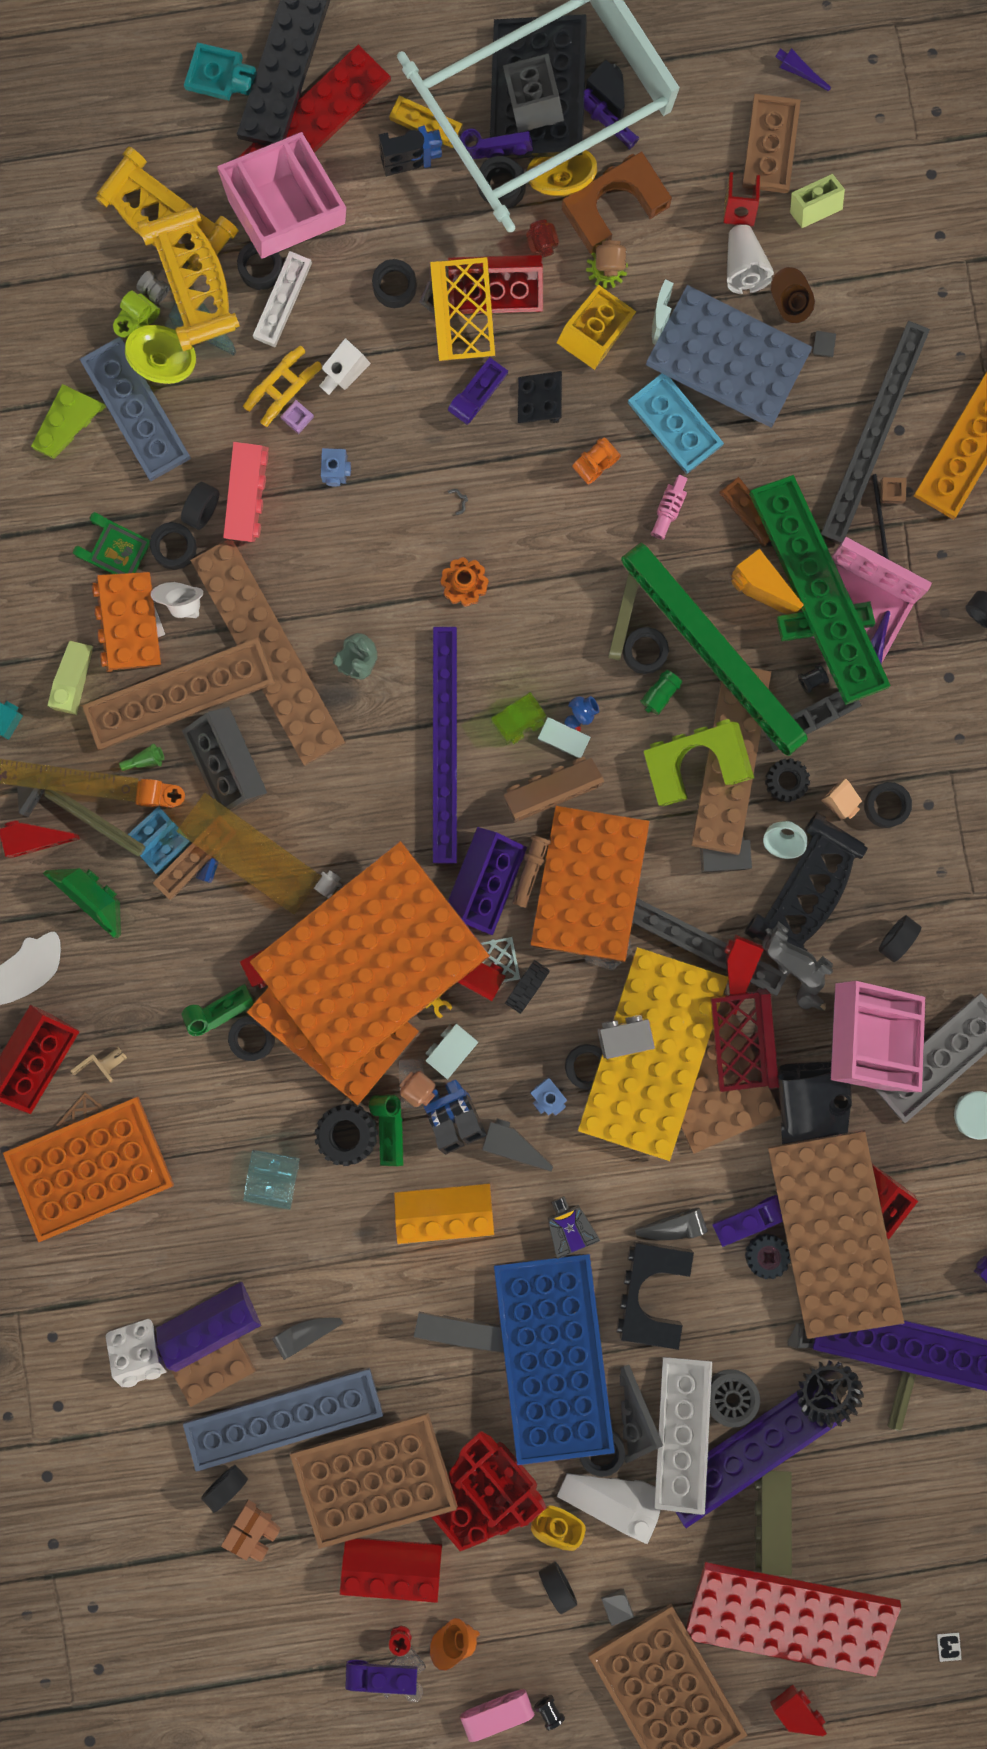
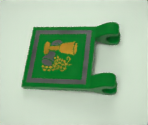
[73,512,150,574]

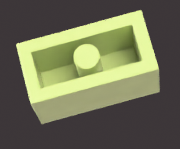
[790,174,845,228]

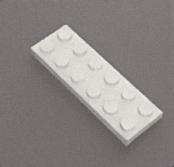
[655,1357,712,1515]

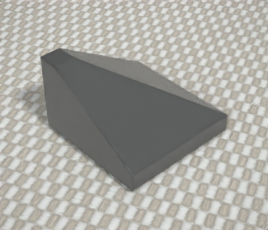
[788,1323,815,1348]

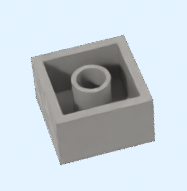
[597,1015,655,1059]

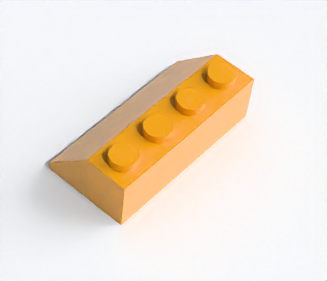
[394,1183,494,1244]

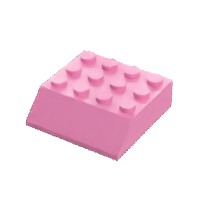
[217,132,346,259]
[831,981,925,1092]

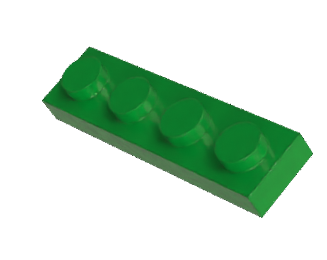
[776,601,876,642]

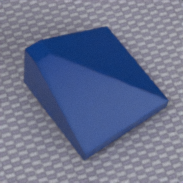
[196,858,219,883]

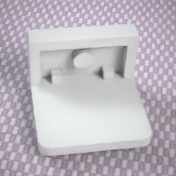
[106,1319,168,1387]

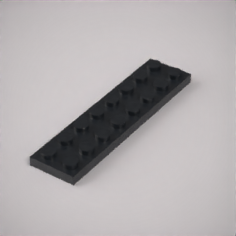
[237,0,330,146]

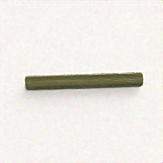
[44,786,145,856]

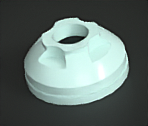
[763,821,807,859]

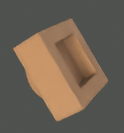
[881,477,906,504]

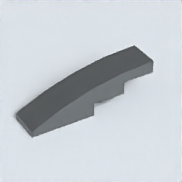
[764,691,862,751]
[414,1311,504,1352]

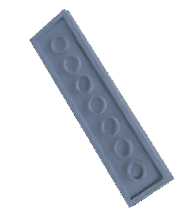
[183,1368,383,1472]

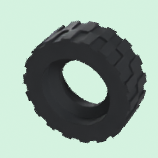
[505,960,550,1014]

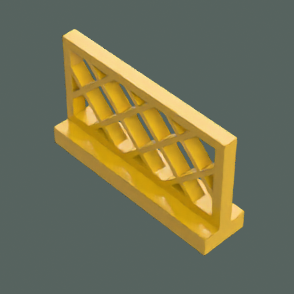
[430,257,495,361]

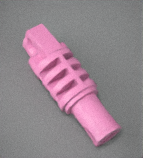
[651,475,688,540]

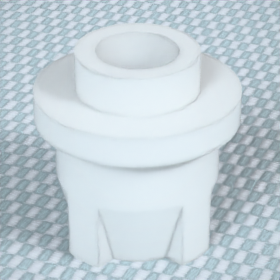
[314,870,342,899]

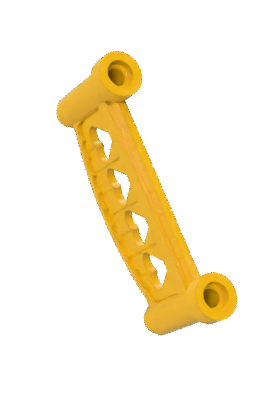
[95,146,239,271]
[137,207,240,352]

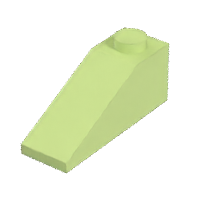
[47,641,93,715]

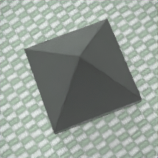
[419,281,435,314]

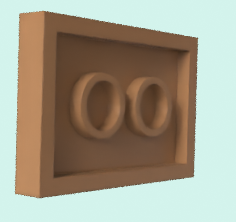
[171,1338,256,1407]

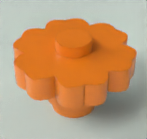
[440,557,489,607]

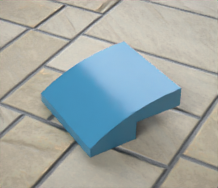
[128,806,193,876]

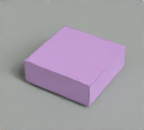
[280,400,314,434]

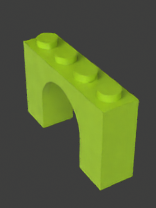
[643,719,754,806]

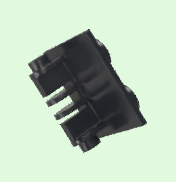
[518,371,562,423]

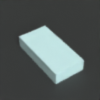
[538,717,591,759]

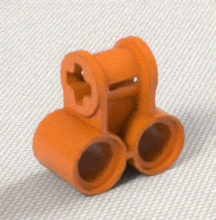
[572,437,621,485]
[135,779,185,808]

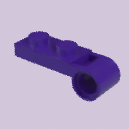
[460,129,533,159]
[448,357,508,425]
[713,1195,783,1247]
[345,1660,418,1695]

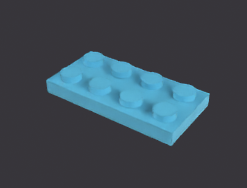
[628,373,724,475]

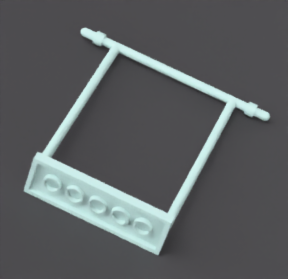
[397,0,680,232]

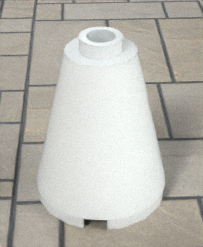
[727,225,774,294]

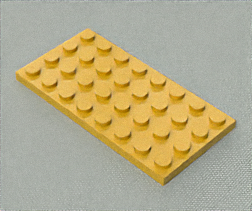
[577,947,728,1161]

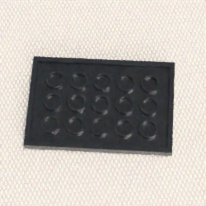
[490,14,587,158]

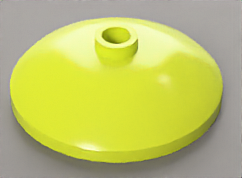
[125,325,196,384]

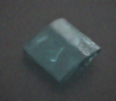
[243,1150,300,1210]

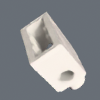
[319,338,371,395]

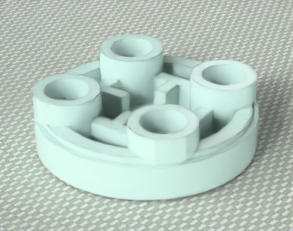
[954,1091,987,1140]

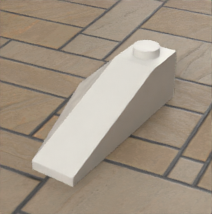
[557,1473,660,1544]

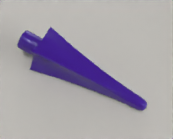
[775,48,831,91]
[871,611,891,665]

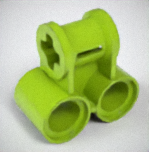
[113,290,160,338]

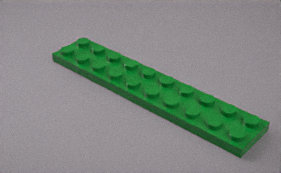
[749,475,891,705]

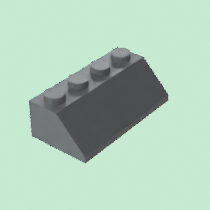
[182,707,267,816]

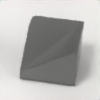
[601,1588,634,1626]

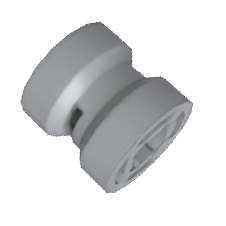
[136,271,170,304]

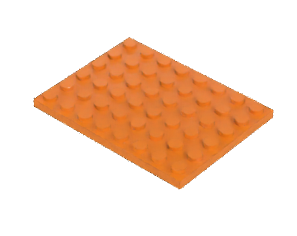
[250,841,490,1077]

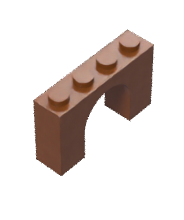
[562,151,672,254]

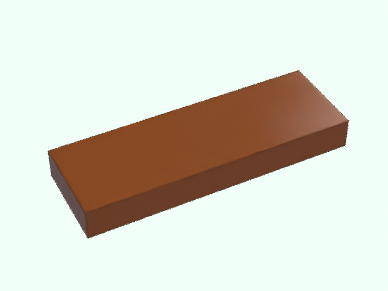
[720,477,771,547]

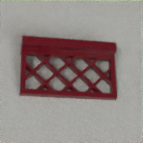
[710,988,779,1092]

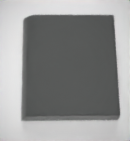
[813,331,836,357]

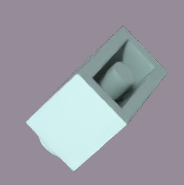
[425,1024,478,1080]

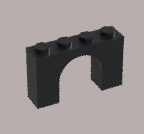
[616,1240,694,1350]

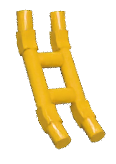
[243,346,322,427]

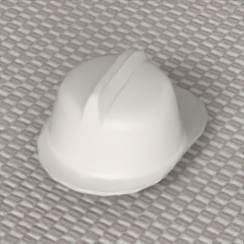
[151,582,203,618]

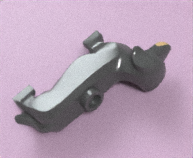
[762,921,833,1011]

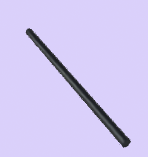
[872,474,889,560]

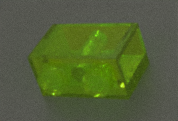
[491,692,546,745]

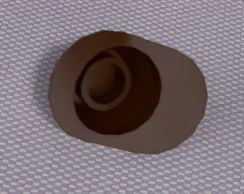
[771,267,815,323]

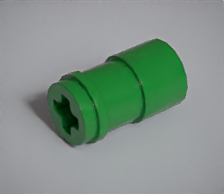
[640,670,683,715]

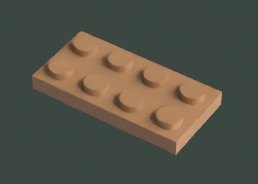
[742,94,801,194]

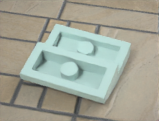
[652,279,674,345]

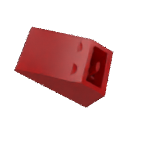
[872,1164,918,1239]

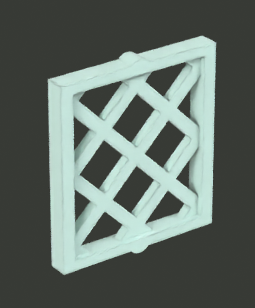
[481,937,520,983]

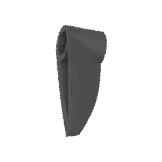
[635,1208,708,1240]
[272,1318,343,1360]

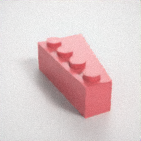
[223,442,269,542]

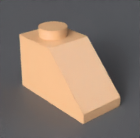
[821,779,862,820]

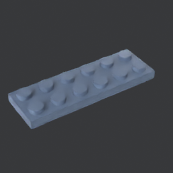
[80,336,191,482]

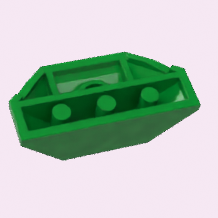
[43,868,121,938]

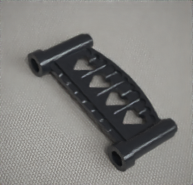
[744,811,868,951]

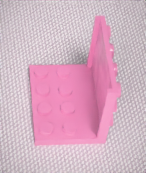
[801,537,932,662]

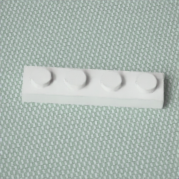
[253,251,312,347]

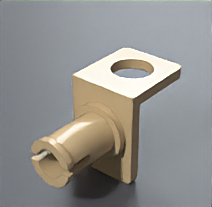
[71,1047,127,1083]

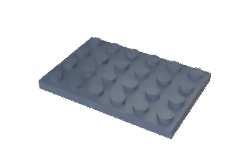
[646,285,812,428]

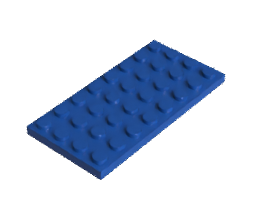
[494,1254,615,1465]

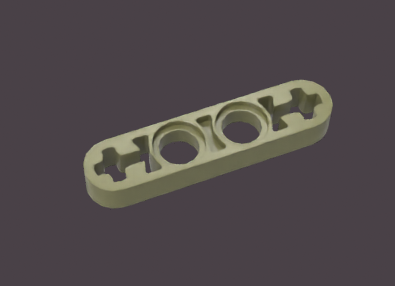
[608,573,639,661]

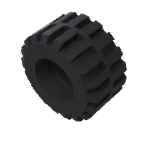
[315,1104,378,1166]

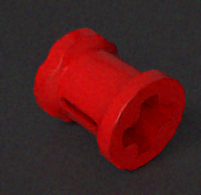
[389,1625,412,1656]

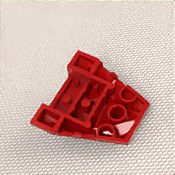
[431,1431,546,1551]

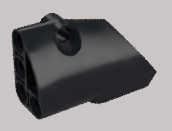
[778,1061,852,1144]

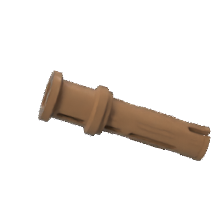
[512,835,551,908]

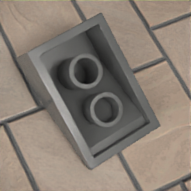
[503,54,564,133]

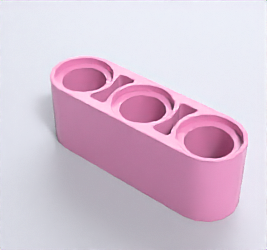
[460,1689,535,1742]

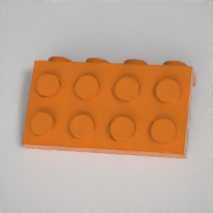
[92,572,161,672]

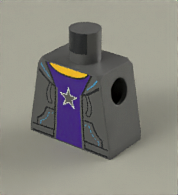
[548,1196,600,1259]

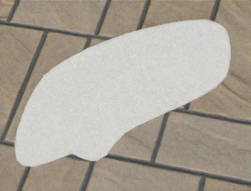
[0,932,61,1005]

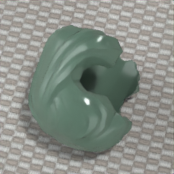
[333,633,378,680]

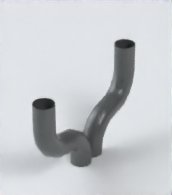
[448,489,468,515]

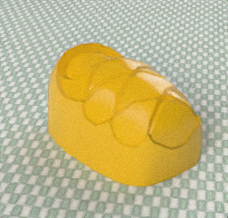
[531,1505,586,1551]

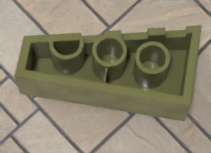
[754,1471,792,1576]

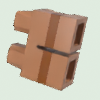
[221,1499,281,1562]

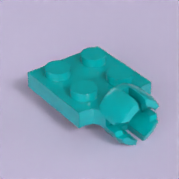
[184,42,257,101]

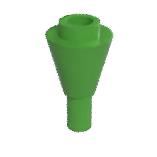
[119,744,164,771]

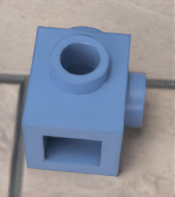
[321,448,351,487]
[530,1077,567,1116]

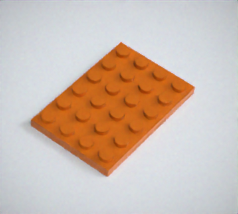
[531,806,650,962]
[247,987,419,1106]
[3,1097,174,1243]

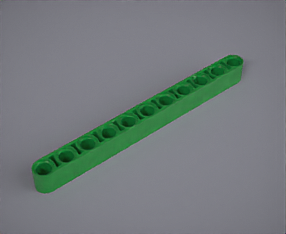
[621,543,808,756]

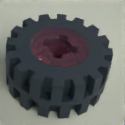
[745,1234,791,1280]

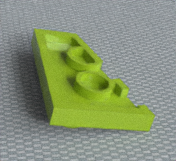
[31,384,106,459]

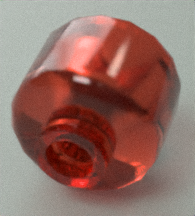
[526,219,559,258]

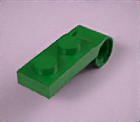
[182,984,255,1036]
[369,1095,403,1167]

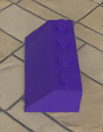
[448,827,527,935]
[156,1282,262,1372]

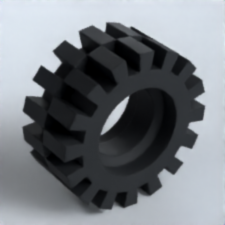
[765,758,810,803]

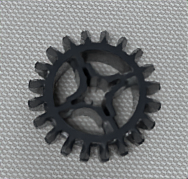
[797,1360,864,1429]

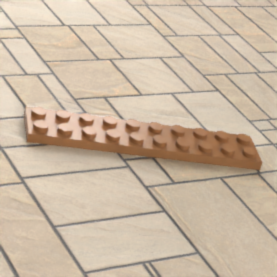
[190,539,346,766]

